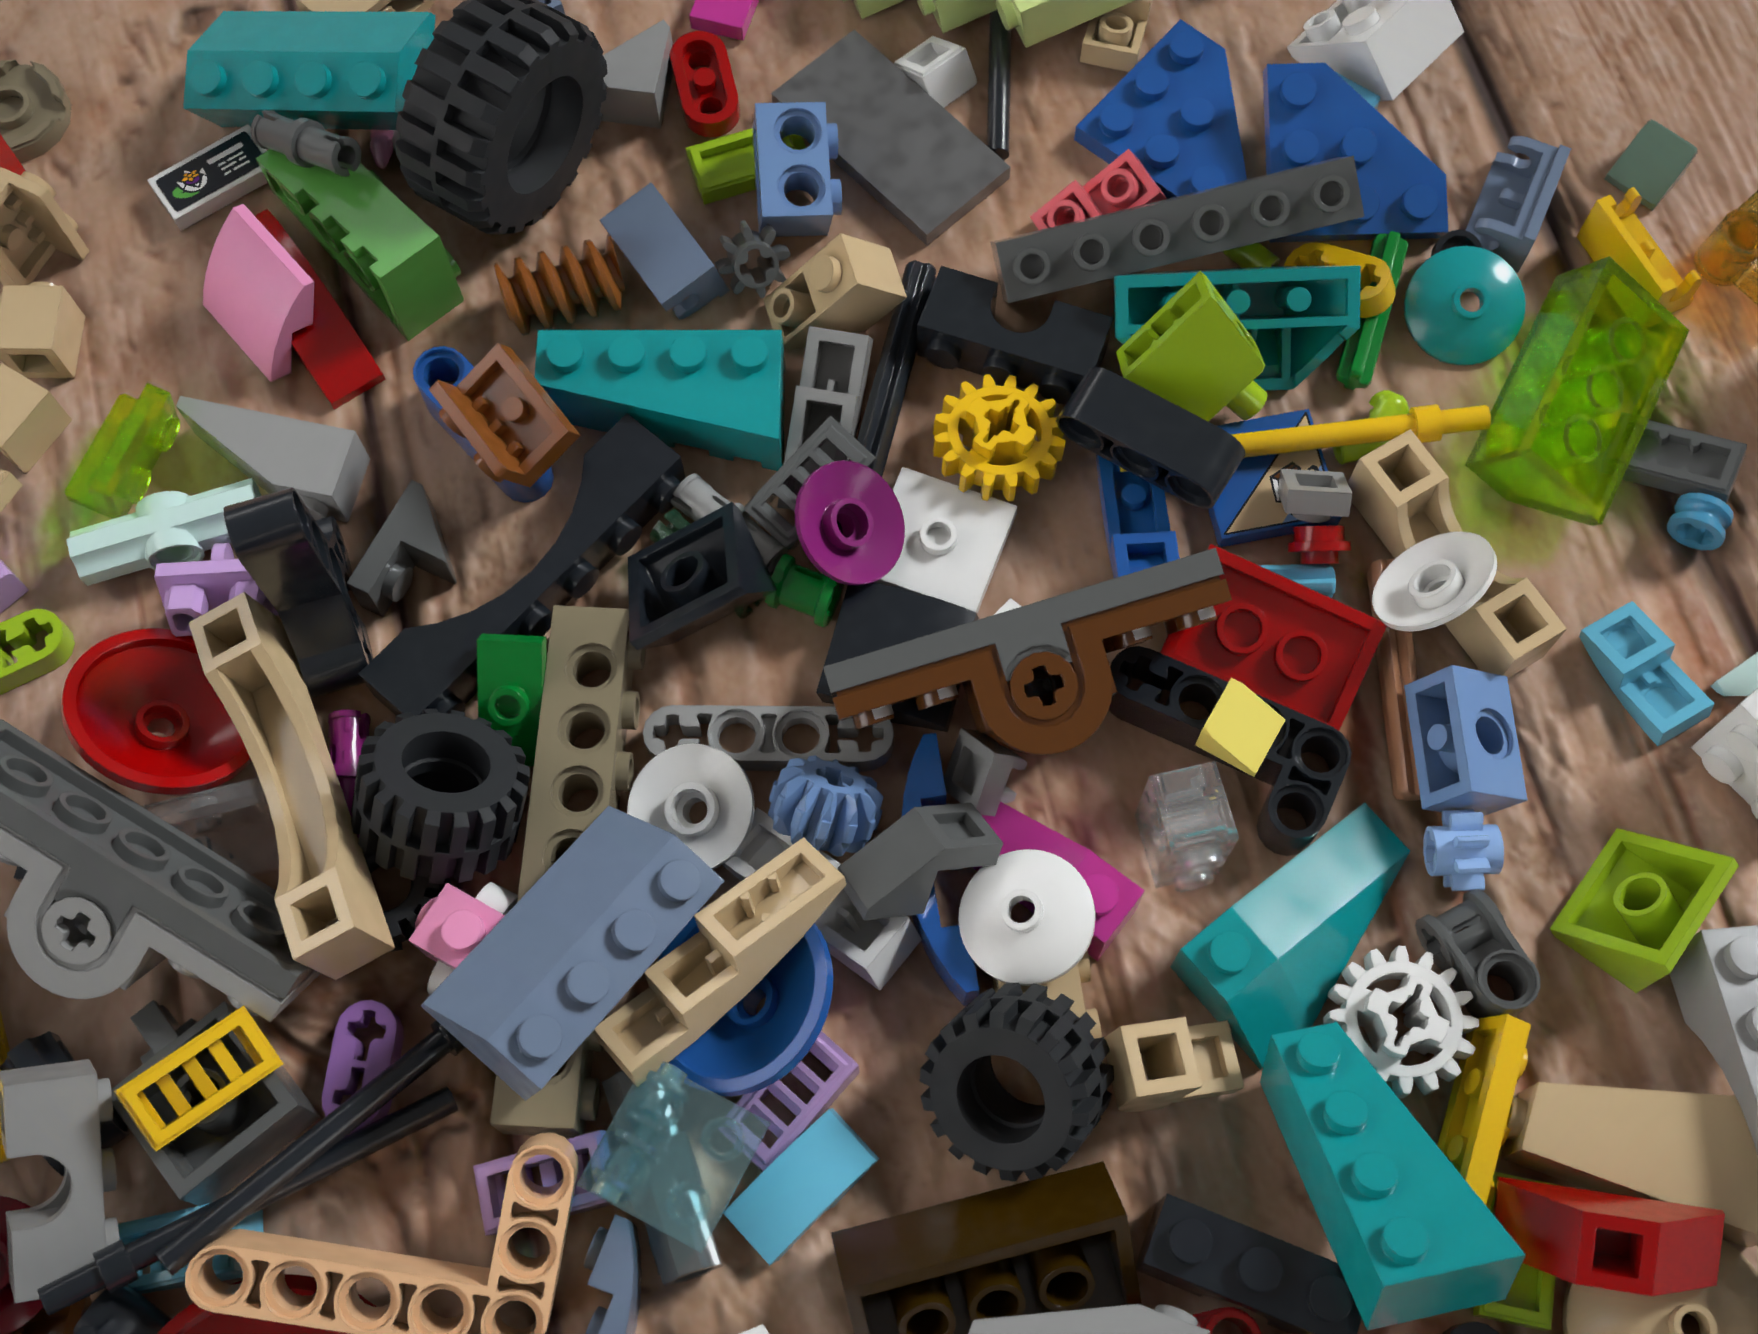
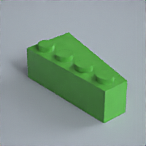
[256,133,464,341]

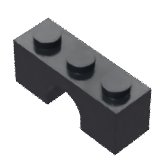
[917,266,1113,404]
[1135,1193,1362,1334]

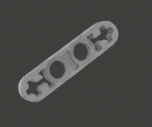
[643,705,894,772]

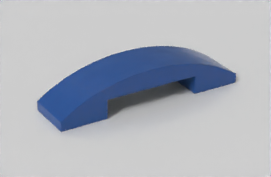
[1096,454,1180,578]
[902,733,979,1006]

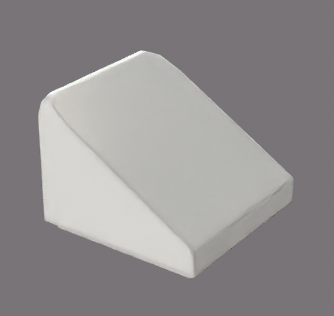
[894,36,977,108]

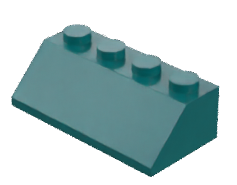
[183,11,436,130]

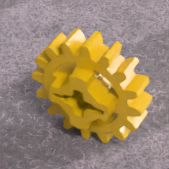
[933,374,1066,502]

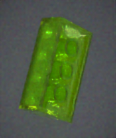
[1465,256,1690,526]

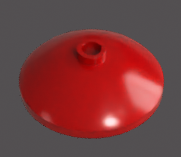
[61,628,252,795]

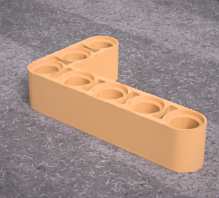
[185,1133,578,1334]

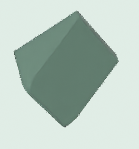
[1604,119,1698,211]

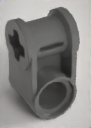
[1415,889,1540,1019]

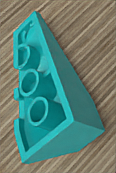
[1170,803,1410,1070]

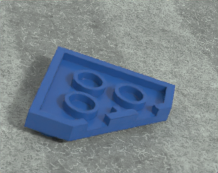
[1074,19,1247,199]
[1263,63,1448,243]

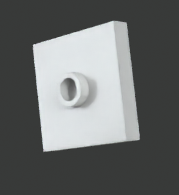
[874,467,1018,613]

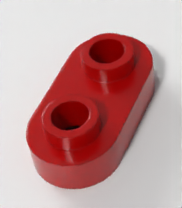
[670,31,740,137]

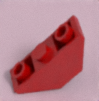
[1493,1176,1725,1296]

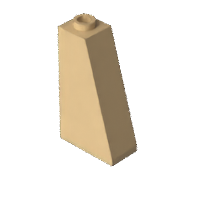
[1502,1082,1758,1248]

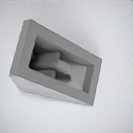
[600,19,673,128]

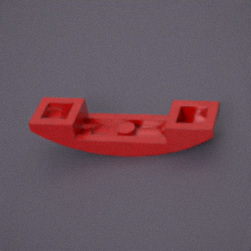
[255,209,386,410]

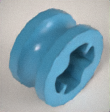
[1667,493,1734,550]

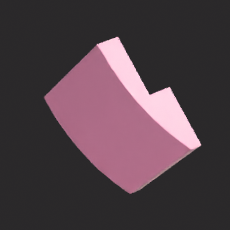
[203,204,314,382]

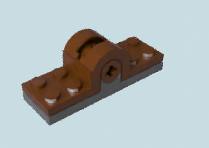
[823,548,1232,755]

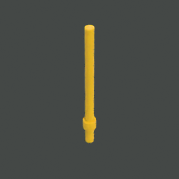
[1119,404,1491,472]

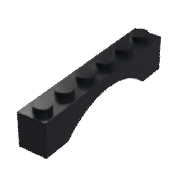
[358,413,686,715]

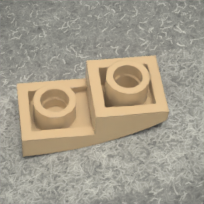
[1080,0,1153,72]

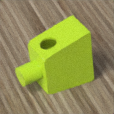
[1116,271,1268,422]

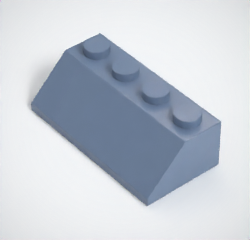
[421,806,725,1101]

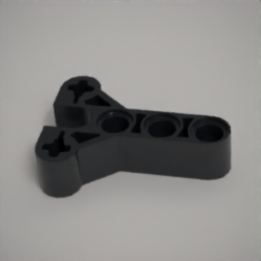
[224,487,374,698]

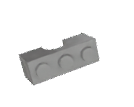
[0,1059,120,1303]

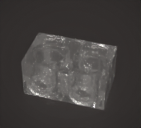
[1135,761,1239,892]

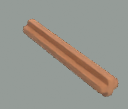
[1367,559,1421,801]

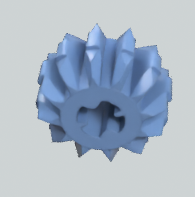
[768,755,884,856]

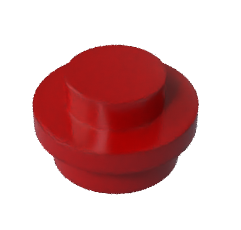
[1287,525,1351,564]

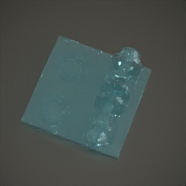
[576,1061,771,1253]

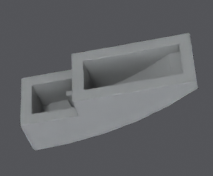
[777,326,873,510]

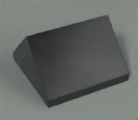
[628,502,777,650]

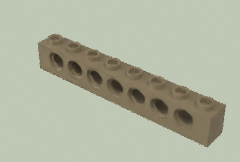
[490,605,646,1138]

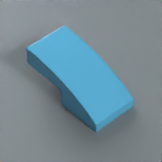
[1579,601,1715,746]
[723,1108,880,1266]

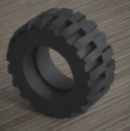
[395,0,608,235]

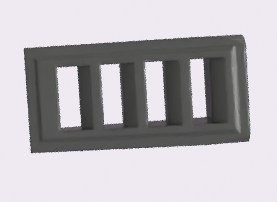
[744,416,876,550]

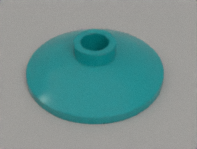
[1404,246,1526,366]

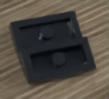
[816,582,979,732]

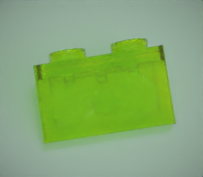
[65,383,180,519]

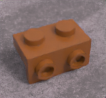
[429,343,581,488]

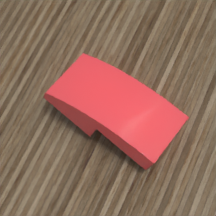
[1030,149,1167,230]

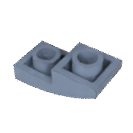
[584,1215,642,1334]

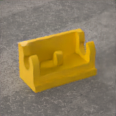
[1576,187,1702,327]

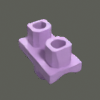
[154,543,279,637]

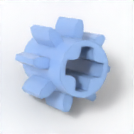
[1423,809,1504,891]

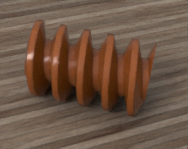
[494,234,626,335]

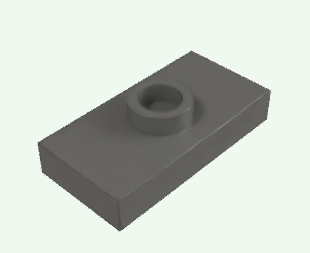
[1601,414,1747,504]

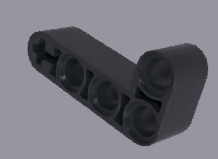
[1109,646,1351,856]

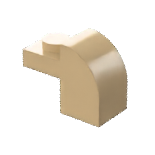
[1105,1017,1245,1112]

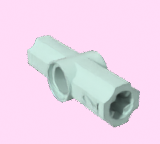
[66,478,261,586]

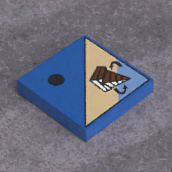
[1208,409,1342,548]

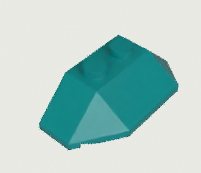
[1114,265,1361,391]

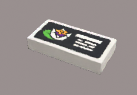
[147,124,268,231]

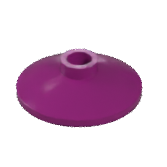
[795,460,905,586]

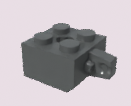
[111,1000,321,1206]

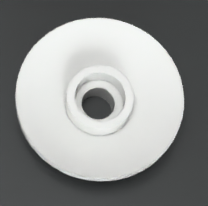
[1372,531,1497,632]
[627,743,755,869]
[959,849,1096,986]

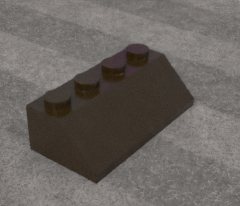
[831,1161,1142,1334]

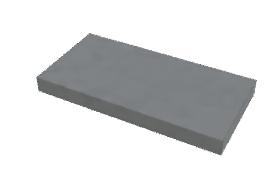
[771,29,1011,245]

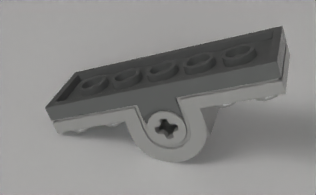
[0,719,320,1022]

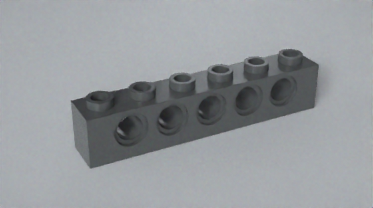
[991,156,1365,303]

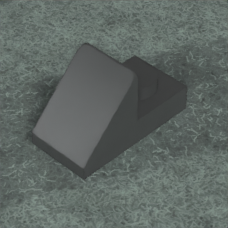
[347,480,457,617]

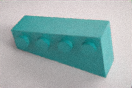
[534,330,786,471]

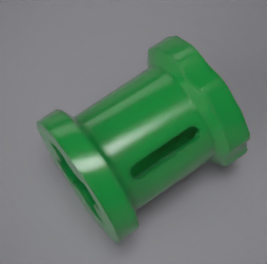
[765,554,844,628]

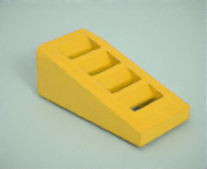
[113,1005,284,1151]

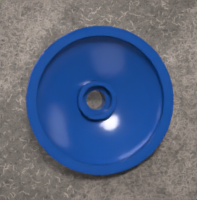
[658,904,833,1096]

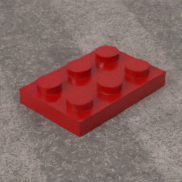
[1159,544,1387,731]

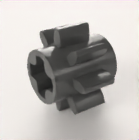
[715,220,791,298]

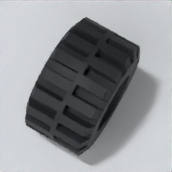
[351,709,530,884]
[919,982,1114,1181]

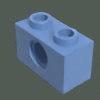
[1404,665,1528,816]

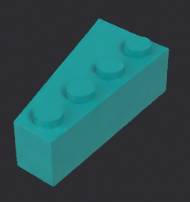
[1260,1022,1526,1331]

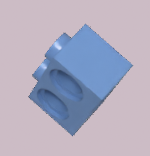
[752,102,842,237]

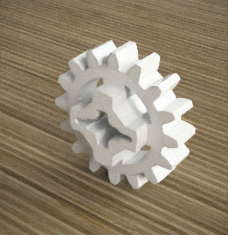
[1323,945,1479,1099]

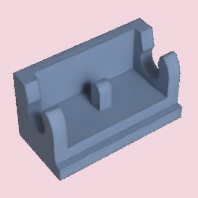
[1465,136,1571,273]
[599,182,730,319]

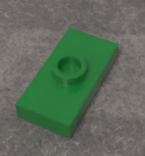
[477,633,547,766]

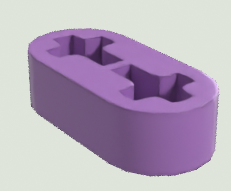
[322,1000,404,1133]

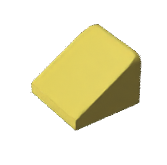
[1195,677,1285,777]

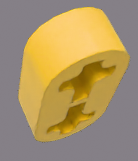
[1284,242,1396,318]

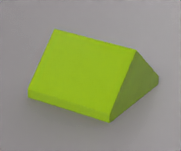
[1550,828,1739,993]

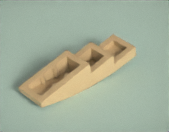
[594,837,847,1087]

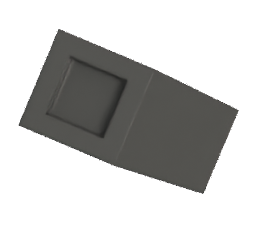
[838,802,1003,920]

